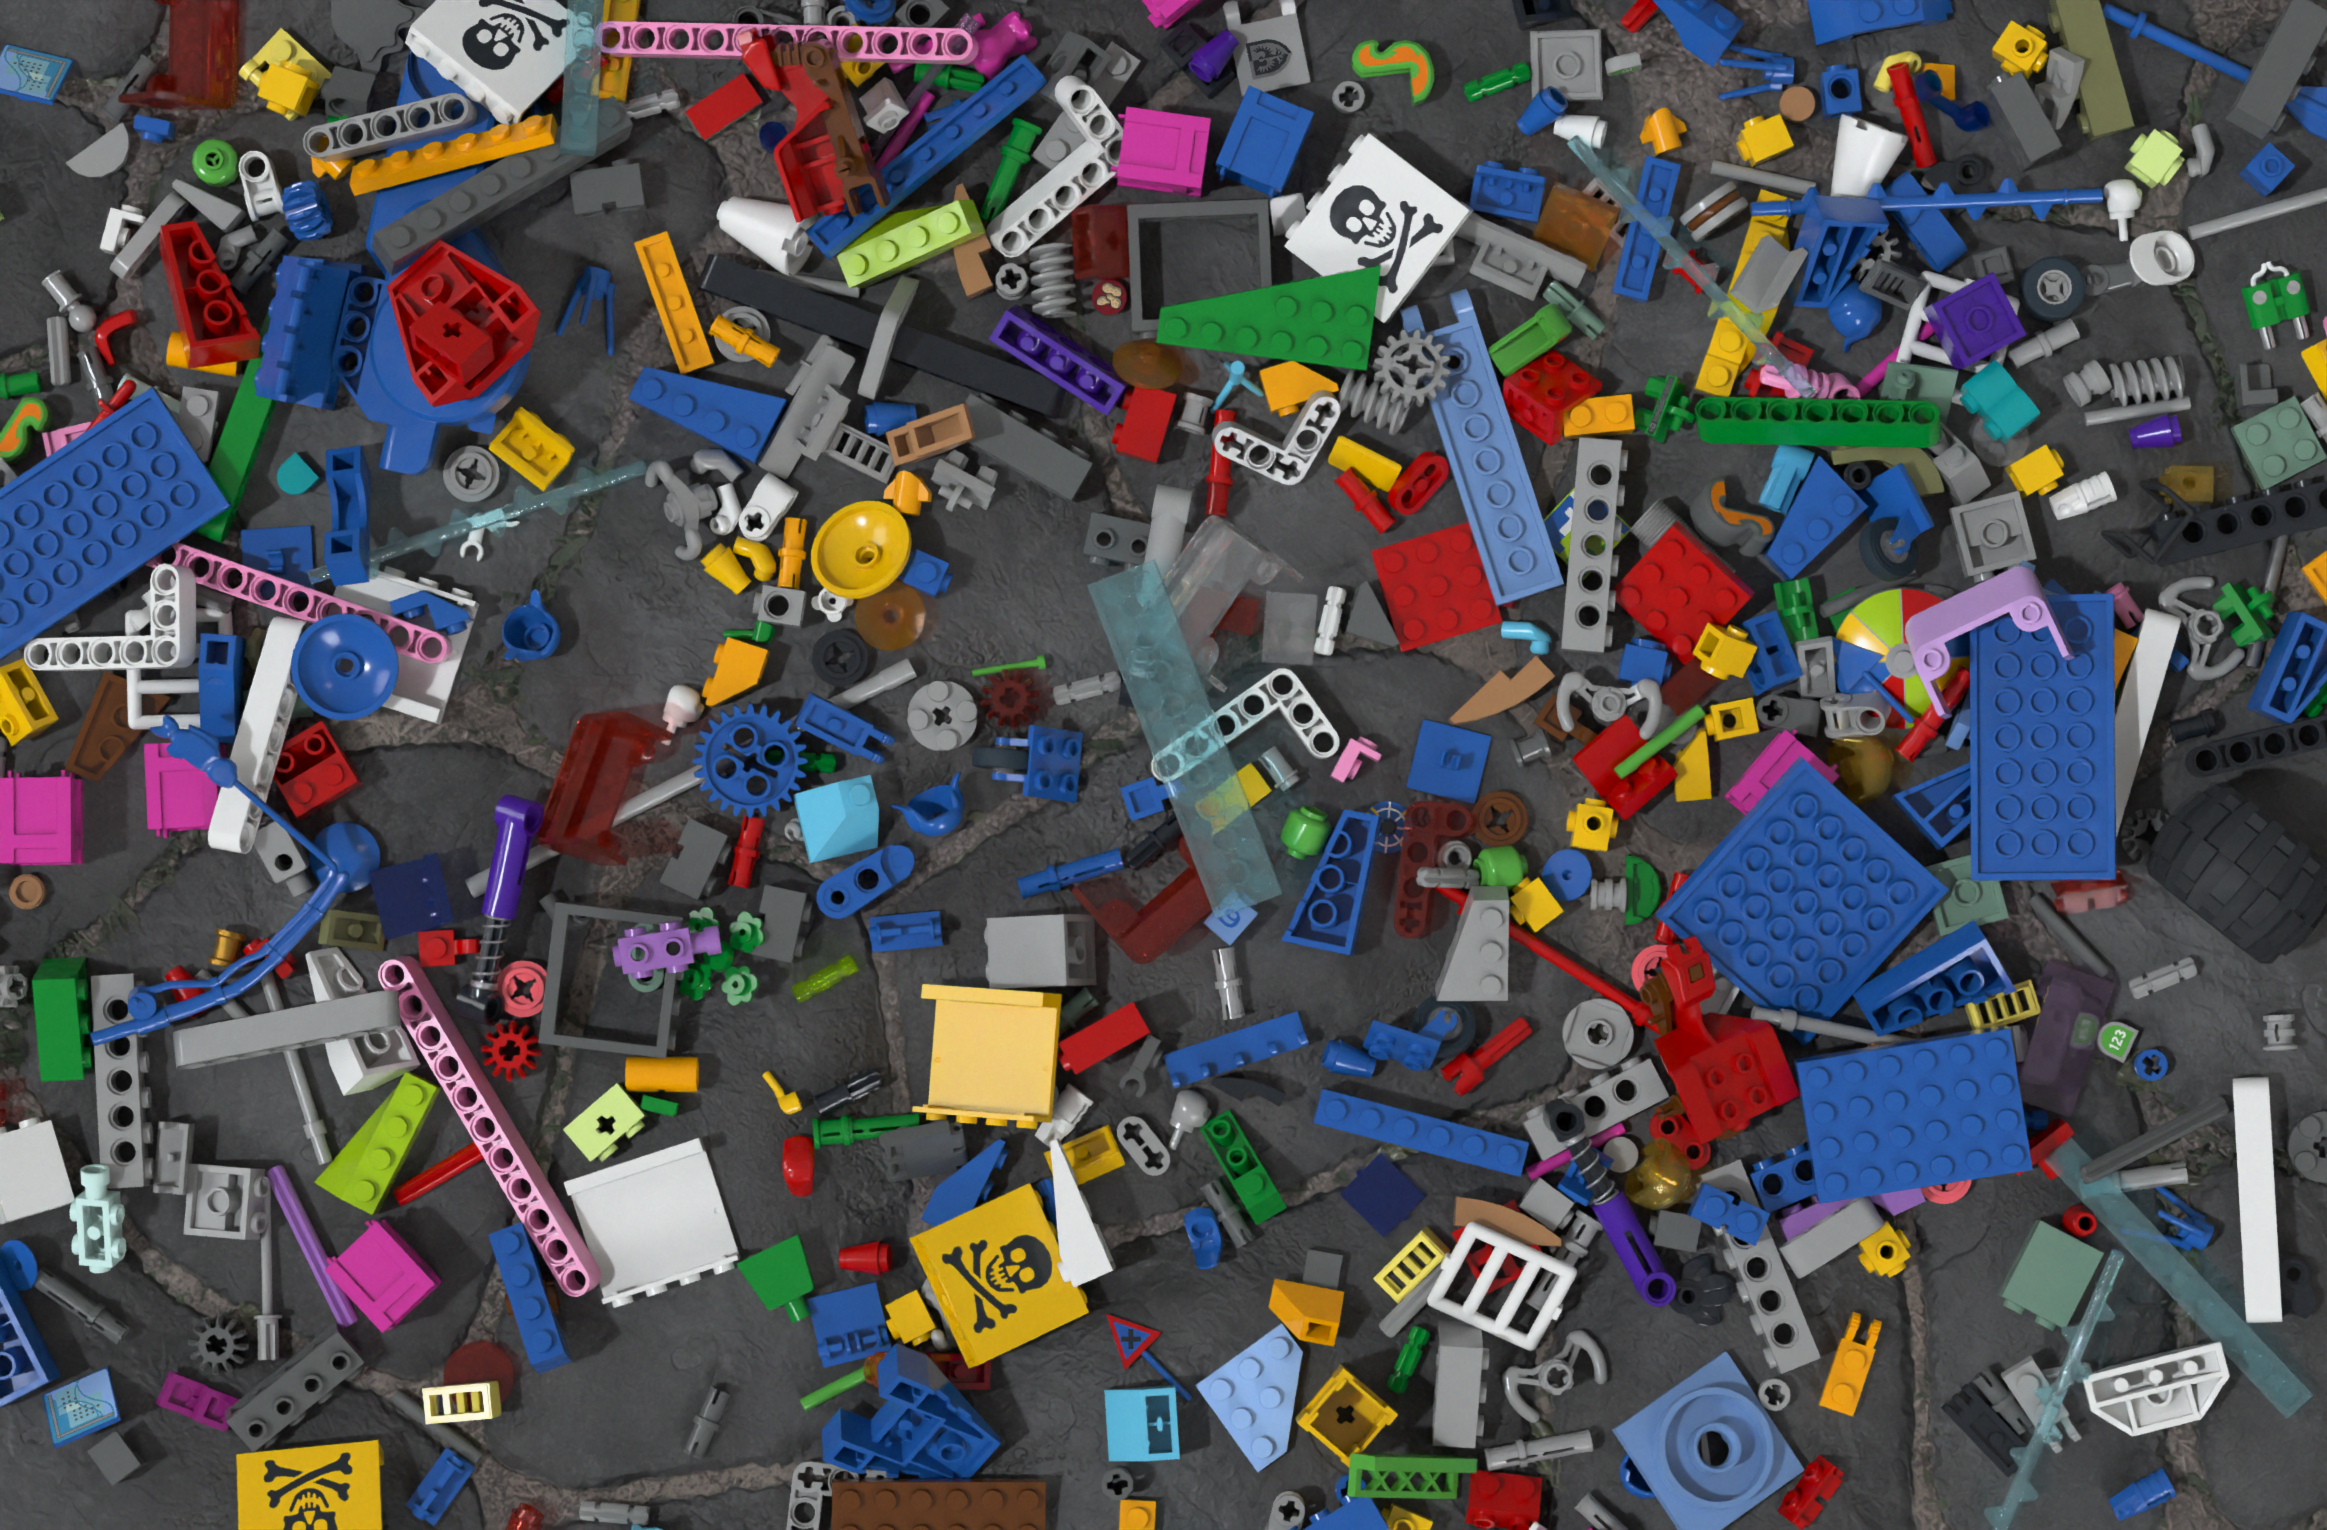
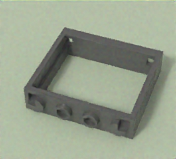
[1127,199,1272,341]
[538,900,690,1058]

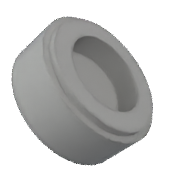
[1602,1137,1638,1172]

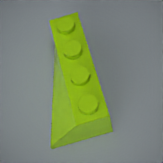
[836,200,986,288]
[314,1071,442,1215]

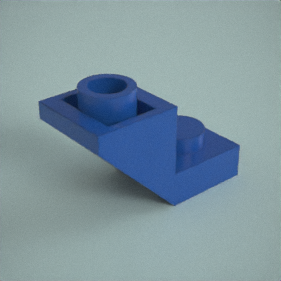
[389,590,474,636]

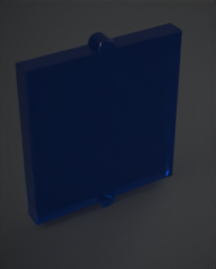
[1340,1153,1424,1237]

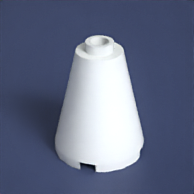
[1830,114,1909,198]
[717,196,819,276]

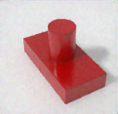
[2014,1118,2075,1180]

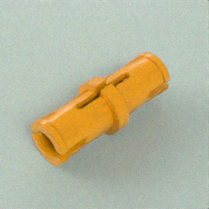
[709,314,781,368]
[777,517,807,590]

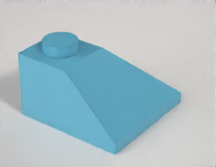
[793,775,879,863]

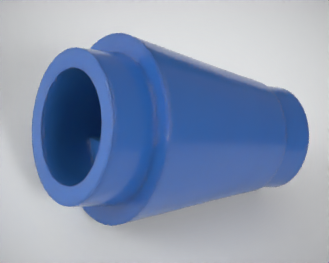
[1517,86,1568,136]
[864,401,917,436]
[1321,1039,1376,1079]

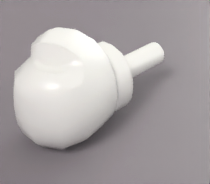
[2103,179,2142,241]
[661,685,704,745]

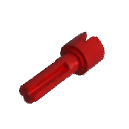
[1440,1017,1533,1097]

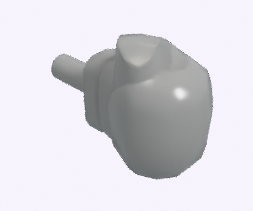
[1168,1089,1211,1150]

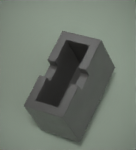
[569,159,647,219]
[659,818,733,901]
[750,885,813,964]

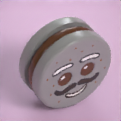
[1680,181,1748,242]

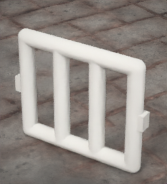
[1896,271,2020,406]
[125,608,233,730]
[1427,1222,1577,1351]

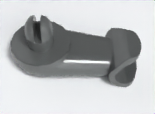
[2080,259,2146,296]

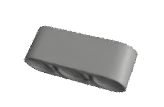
[1779,1196,1885,1279]

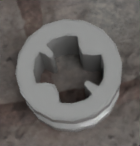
[1332,81,1365,114]
[1757,1378,1791,1411]

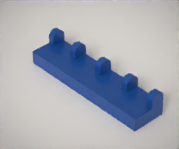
[1611,156,1681,303]
[1163,1011,1309,1089]

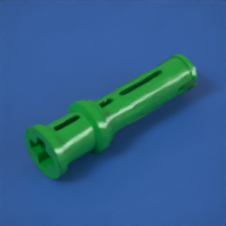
[978,117,1042,223]
[812,1112,920,1149]

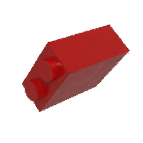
[1057,1002,1150,1074]

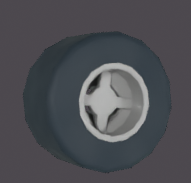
[2018,256,2086,323]

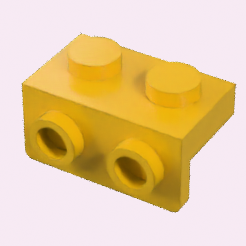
[488,407,575,492]

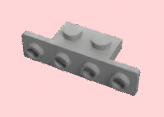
[1455,213,1587,301]
[757,343,855,479]

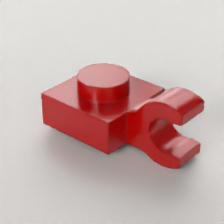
[418,930,481,967]

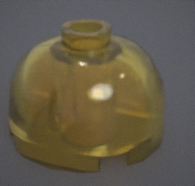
[1827,735,1894,806]
[1625,1137,1692,1210]

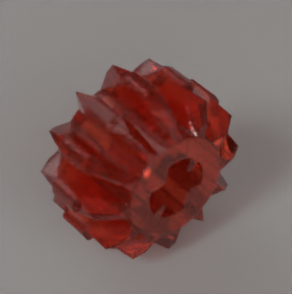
[980,669,1040,729]

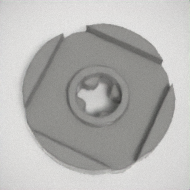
[907,681,978,751]
[1562,998,1634,1069]

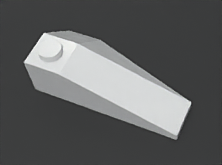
[305,947,420,1096]
[1050,1138,1116,1287]

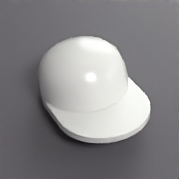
[2129,231,2195,286]

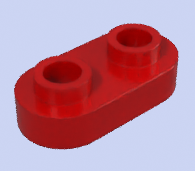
[1388,451,1449,515]
[1649,1112,1711,1170]

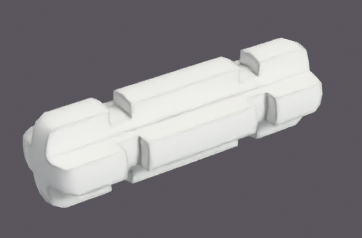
[1314,586,1347,656]

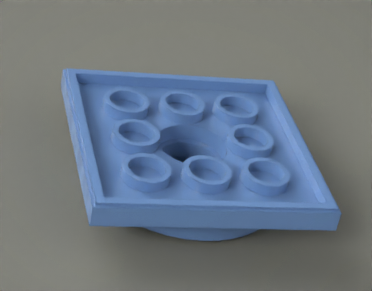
[1612,1351,1805,1530]

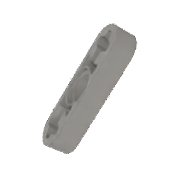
[110,191,189,281]

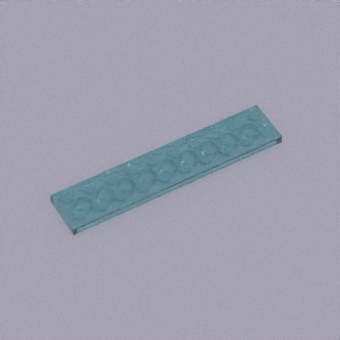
[1087,559,1284,919]

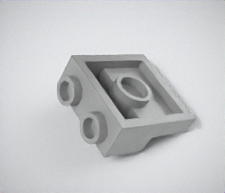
[1949,491,2037,583]
[183,1163,270,1240]

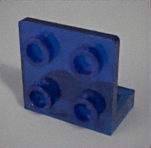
[369,852,455,940]

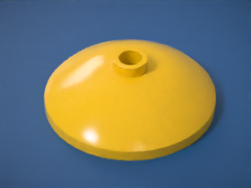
[811,501,912,599]

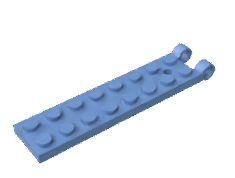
[1399,289,1564,607]

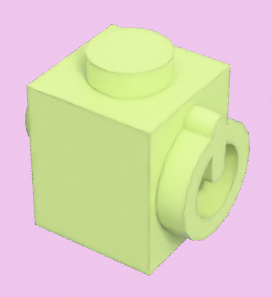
[2124,129,2185,188]

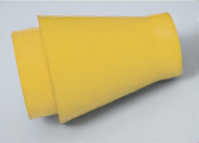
[700,542,751,595]

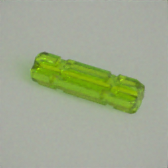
[791,955,858,1002]

